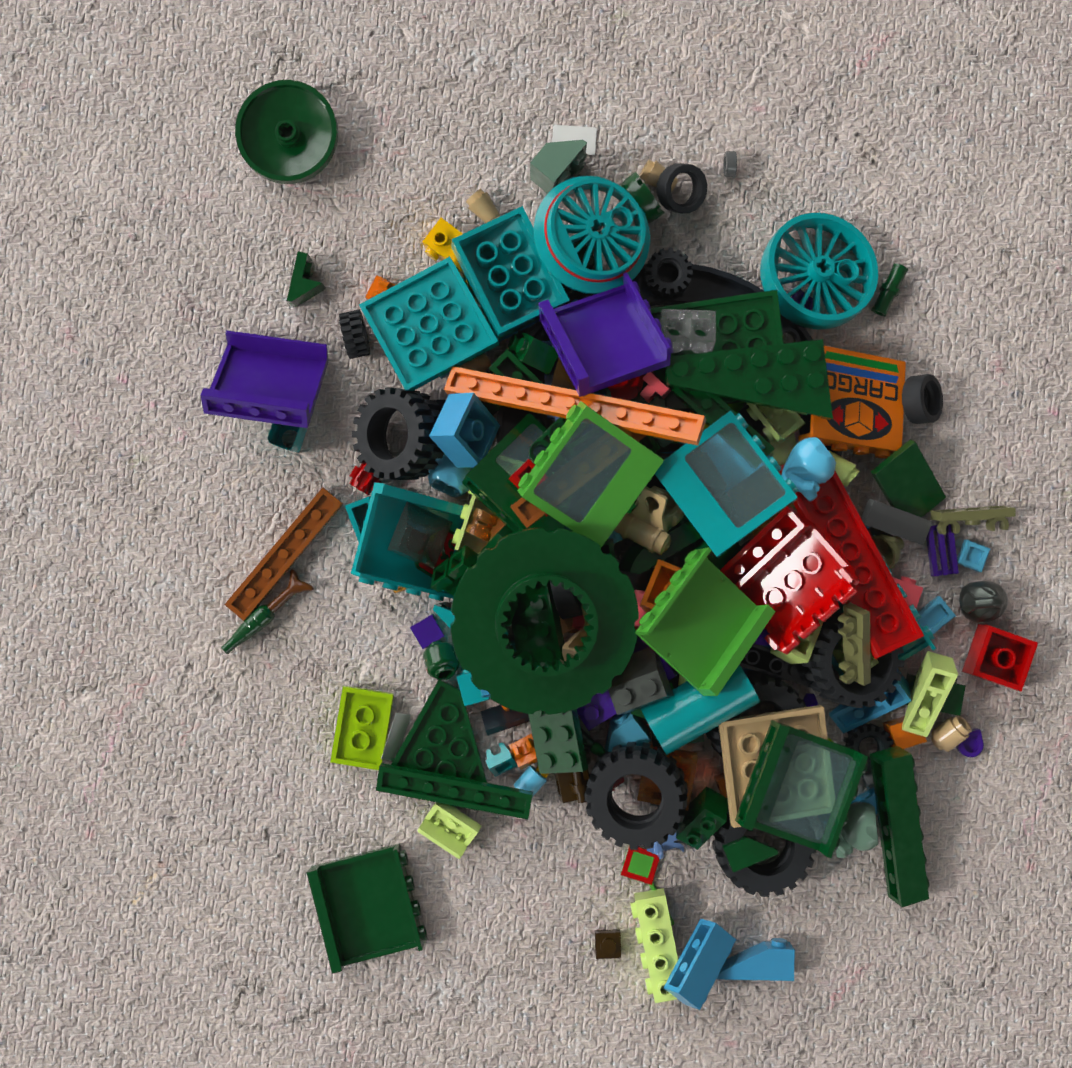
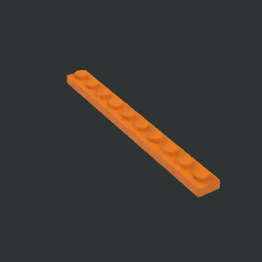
[444,366,706,446]

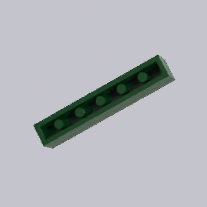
[870,746,930,907]

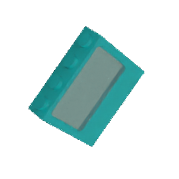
[655,410,798,558]

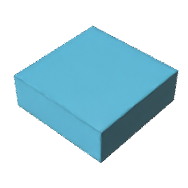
[957,539,990,572]

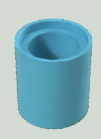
[513,765,547,798]

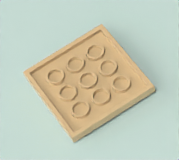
[719,705,835,828]

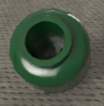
[423,641,459,680]

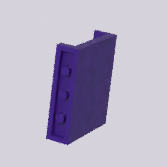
[538,272,673,397]
[200,330,328,428]

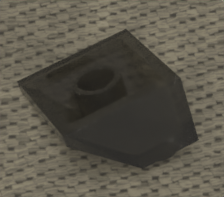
[387,502,453,569]

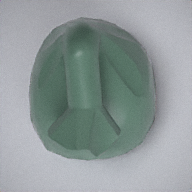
[824,802,878,858]

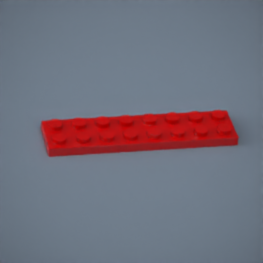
[779,464,924,659]

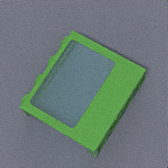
[517,401,664,548]

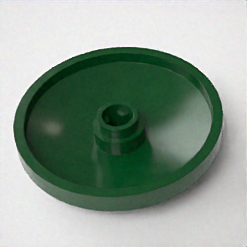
[235,80,338,184]

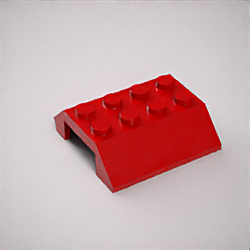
[720,506,860,655]

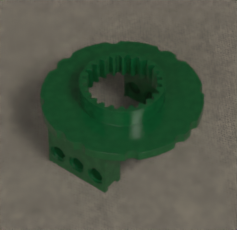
[450,527,639,715]

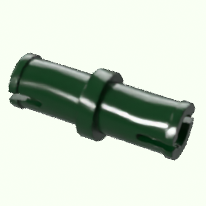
[871,263,908,317]

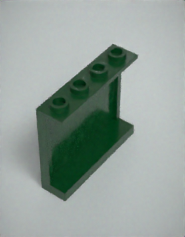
[307,843,428,974]

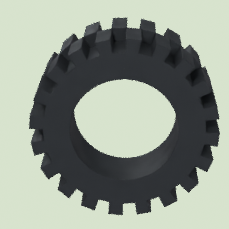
[352,387,444,480]
[802,612,904,708]

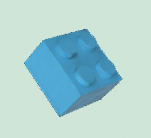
[429,393,500,468]

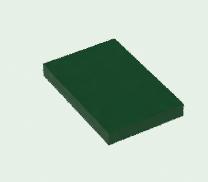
[871,439,946,518]

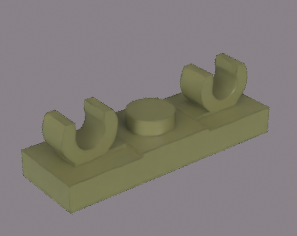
[930,505,1016,535]
[838,602,871,686]

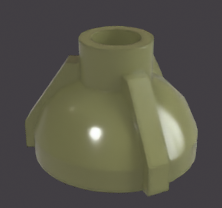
[871,534,904,570]

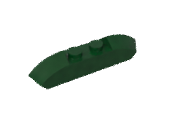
[619,500,733,574]

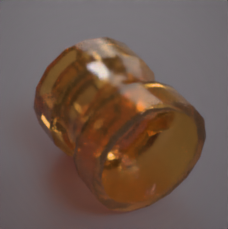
[465,508,499,542]

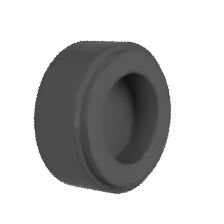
[723,151,737,177]

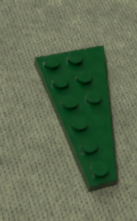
[664,339,833,420]

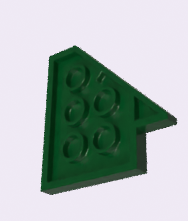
[391,680,488,783]

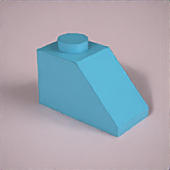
[604,712,651,752]

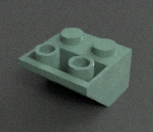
[530,140,587,194]

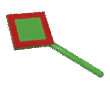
[621,845,674,926]

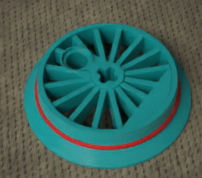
[534,176,650,294]

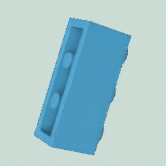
[664,919,736,1010]

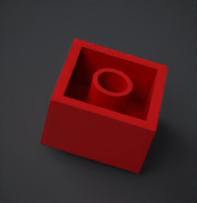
[962,624,1038,692]

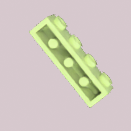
[630,888,678,1003]

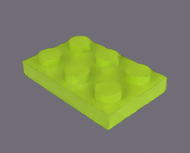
[330,685,394,770]

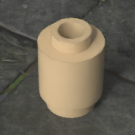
[931,716,972,752]

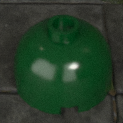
[619,171,665,223]

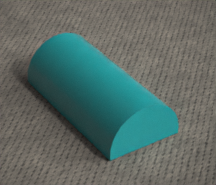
[640,665,760,755]

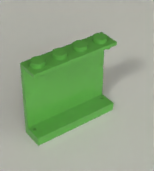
[635,547,776,696]

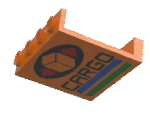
[798,345,906,459]

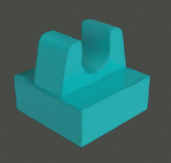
[485,743,518,777]

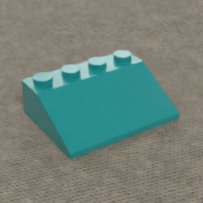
[451,206,569,340]

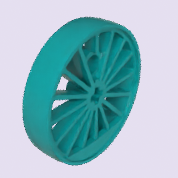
[760,213,878,330]

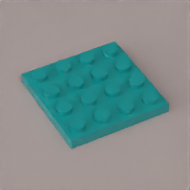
[359,256,499,391]

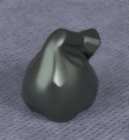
[959,581,1008,622]

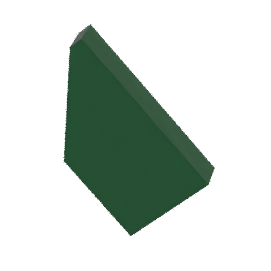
[722,836,779,873]

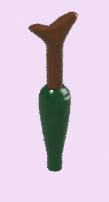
[221,569,314,654]

